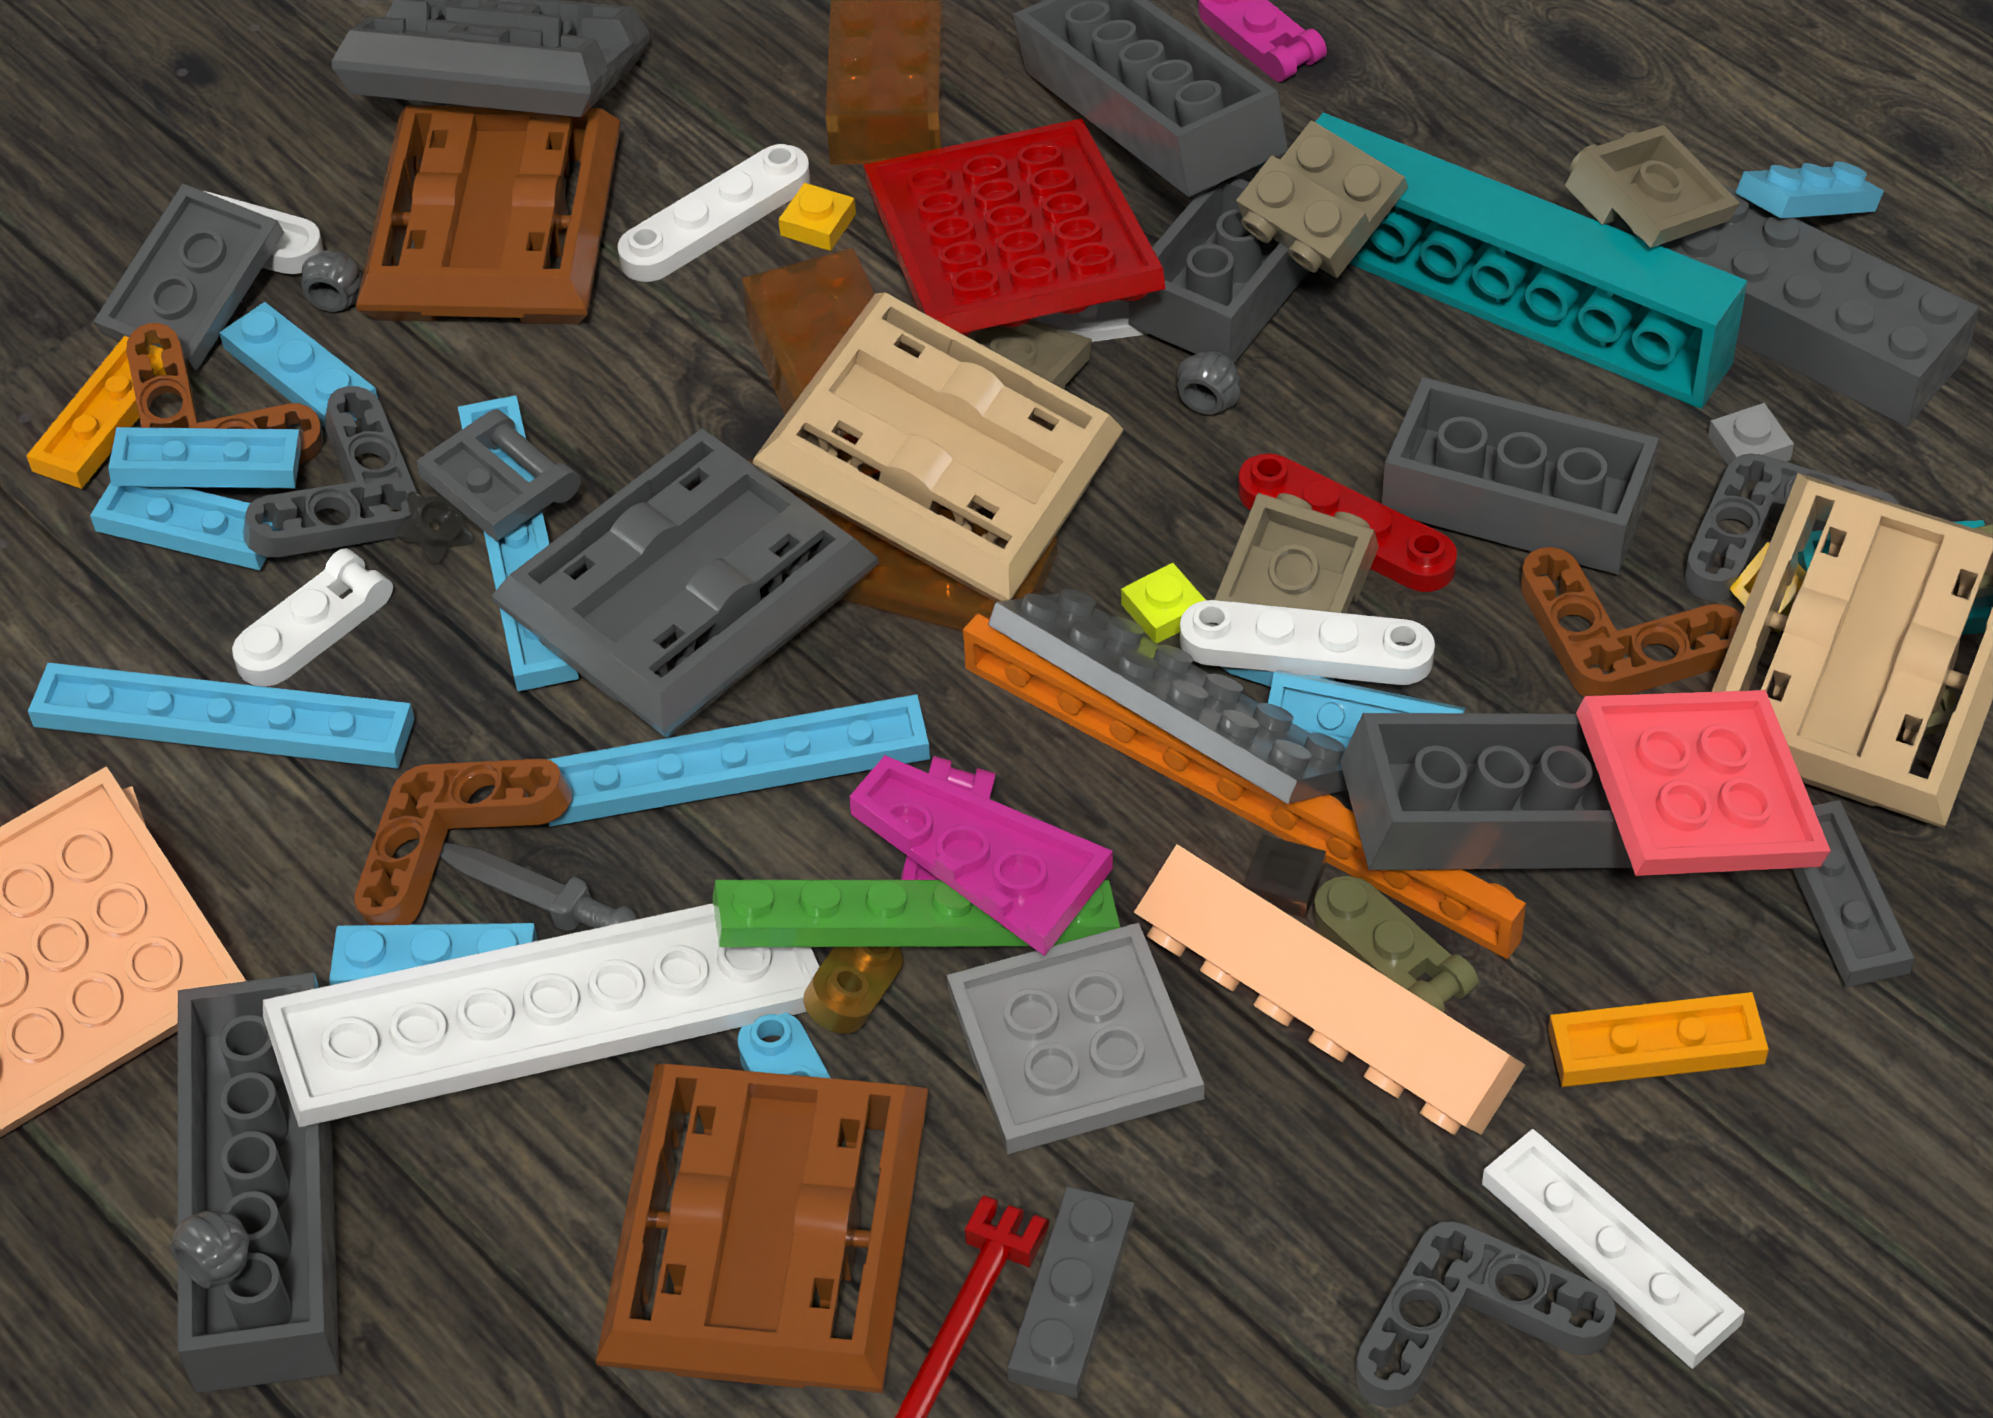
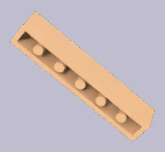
[1134,845,1525,1135]

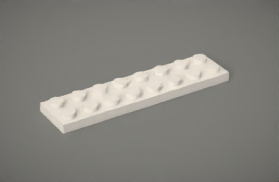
[263,903,819,1127]

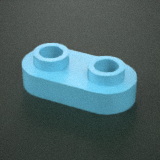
[738,1013,830,1078]

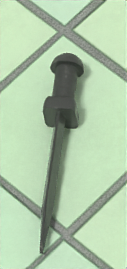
[439,842,637,931]

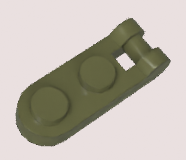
[1313,876,1479,1013]

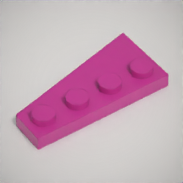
[850,755,1113,956]

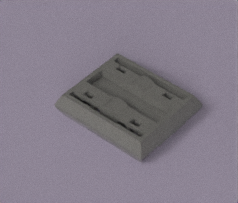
[332,0,650,117]
[491,428,879,738]

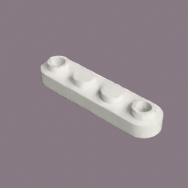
[618,144,810,282]
[1180,600,1435,685]

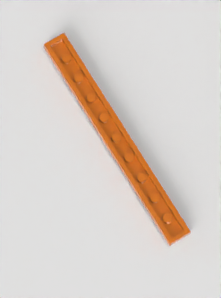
[963,613,1526,960]

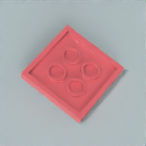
[1576,690,1831,876]

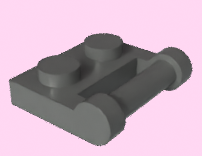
[416,409,581,542]

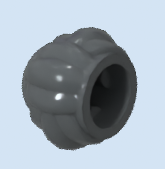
[301,250,362,312]
[1177,351,1241,415]
[170,1211,249,1289]

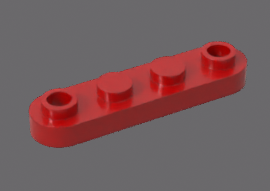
[1238,453,1457,592]

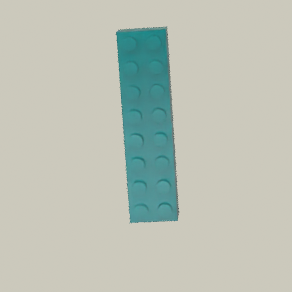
[1315,112,1748,409]

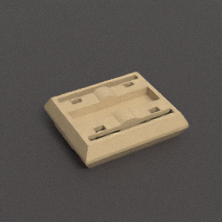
[753,292,1123,602]
[1712,473,1993,829]

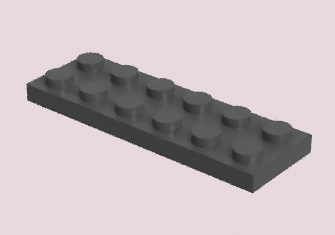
[988,589,1348,804]

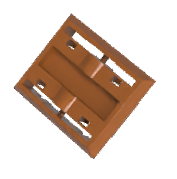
[356,105,621,325]
[596,1064,929,1393]

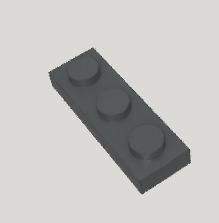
[1792,800,1914,987]
[1007,1186,1135,1399]

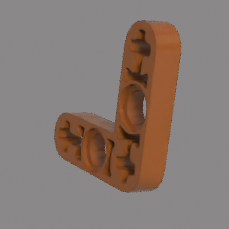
[126,323,324,488]
[1520,547,1742,697]
[354,759,572,925]

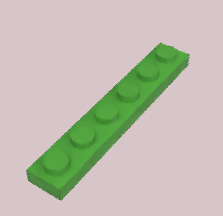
[713,880,1120,947]

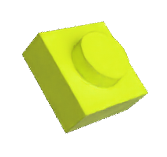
[1121,563,1206,644]

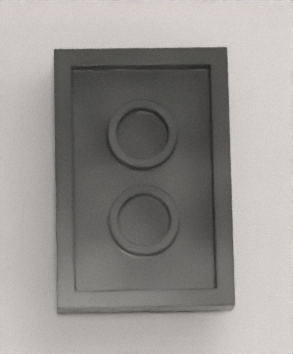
[93,183,285,372]

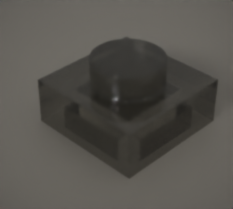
[1243,835,1326,918]

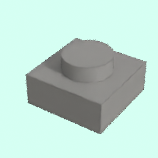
[1708,403,1794,465]

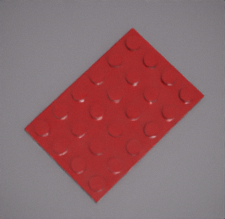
[863,118,1166,336]

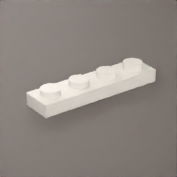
[1482,1129,1745,1369]

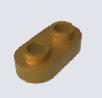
[803,947,903,1034]

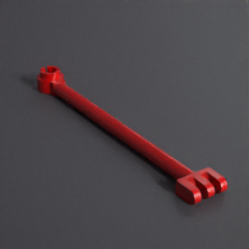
[894,1195,1049,1418]

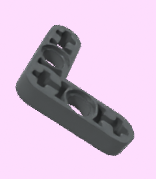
[243,386,419,557]
[1684,453,1899,601]
[1355,1221,1616,1408]

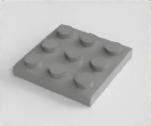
[947,923,1204,1155]

